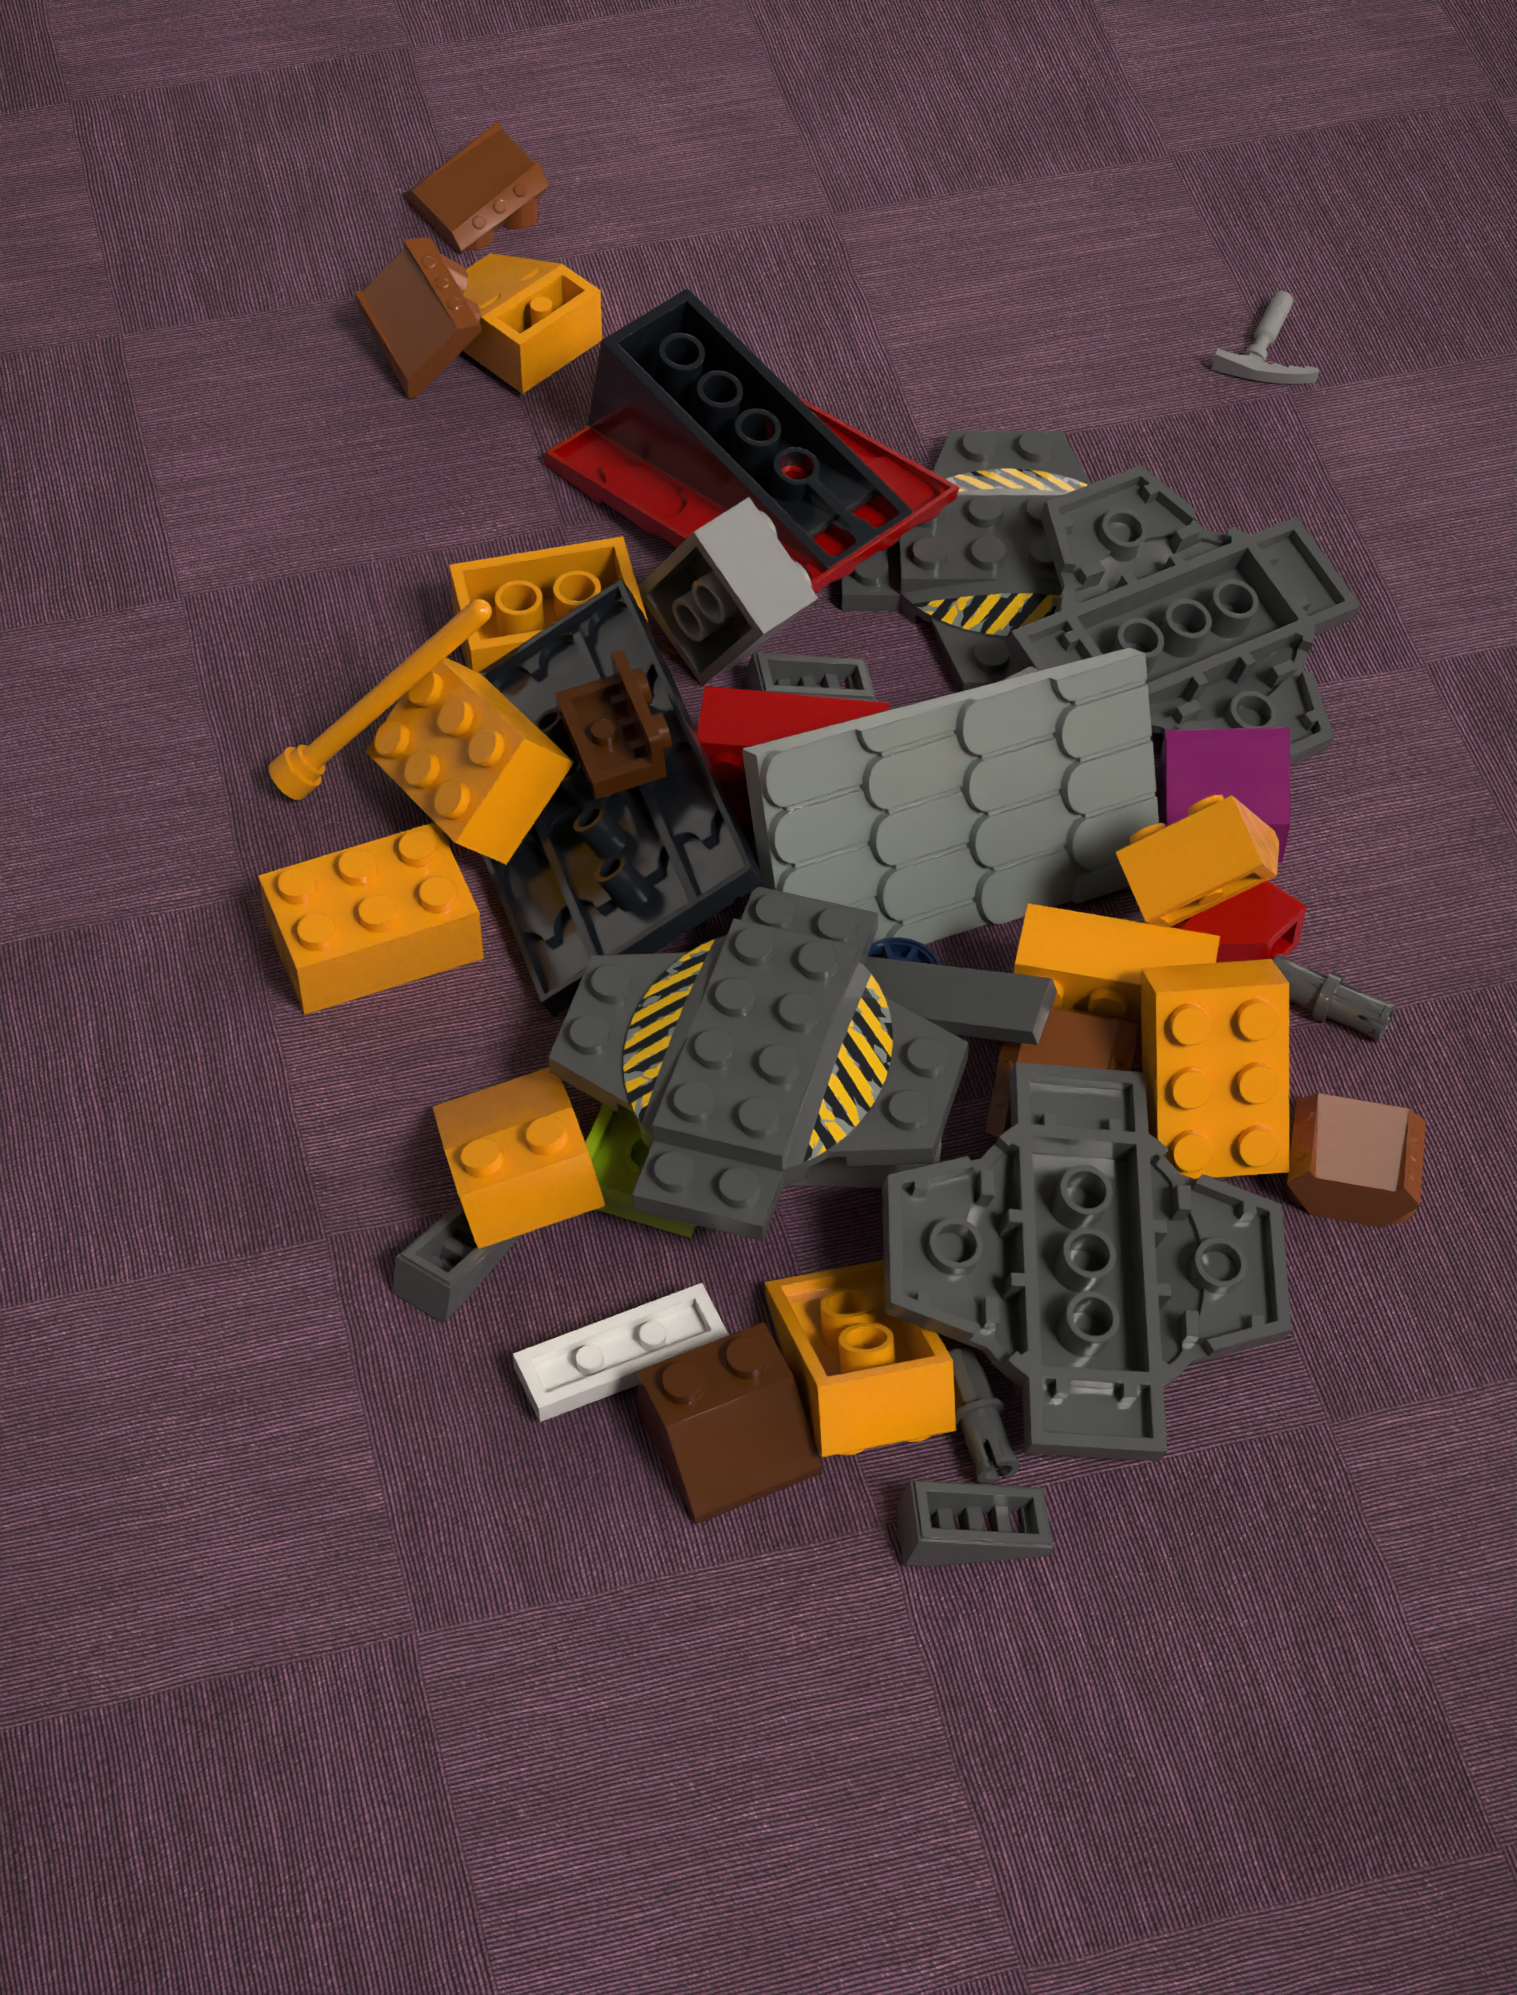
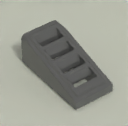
[743,652,877,701]
[393,1201,521,1322]
[896,1480,1053,1567]

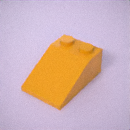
[432,1067,606,1249]
[764,1260,956,1457]

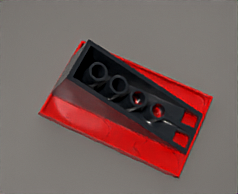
[544,288,960,593]

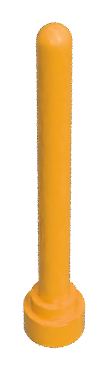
[269,599,492,800]

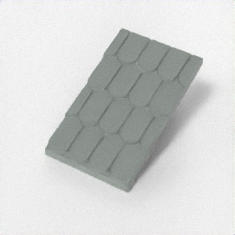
[742,648,1159,957]

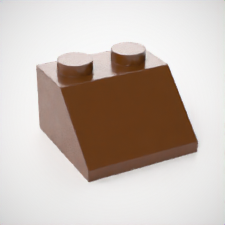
[637,1322,822,1525]

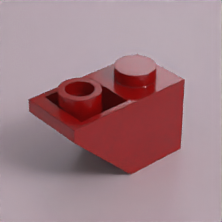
[1171,880,1307,963]

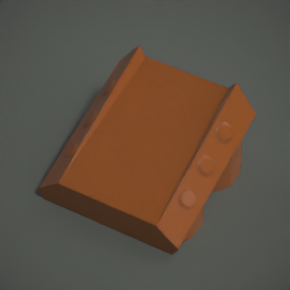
[404,120,549,255]
[354,237,483,398]
[985,1005,1140,1138]
[1283,1093,1426,1228]

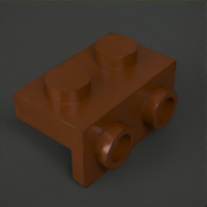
[555,649,672,799]

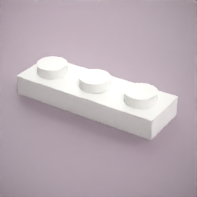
[513,1283,729,1422]

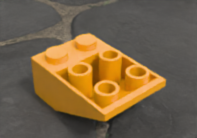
[463,253,602,394]
[1115,795,1279,927]

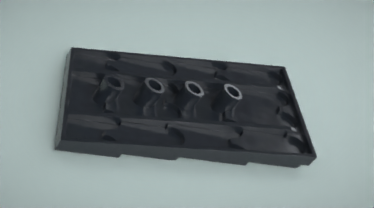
[479,579,765,1017]

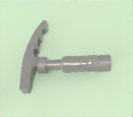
[1211,291,1319,384]

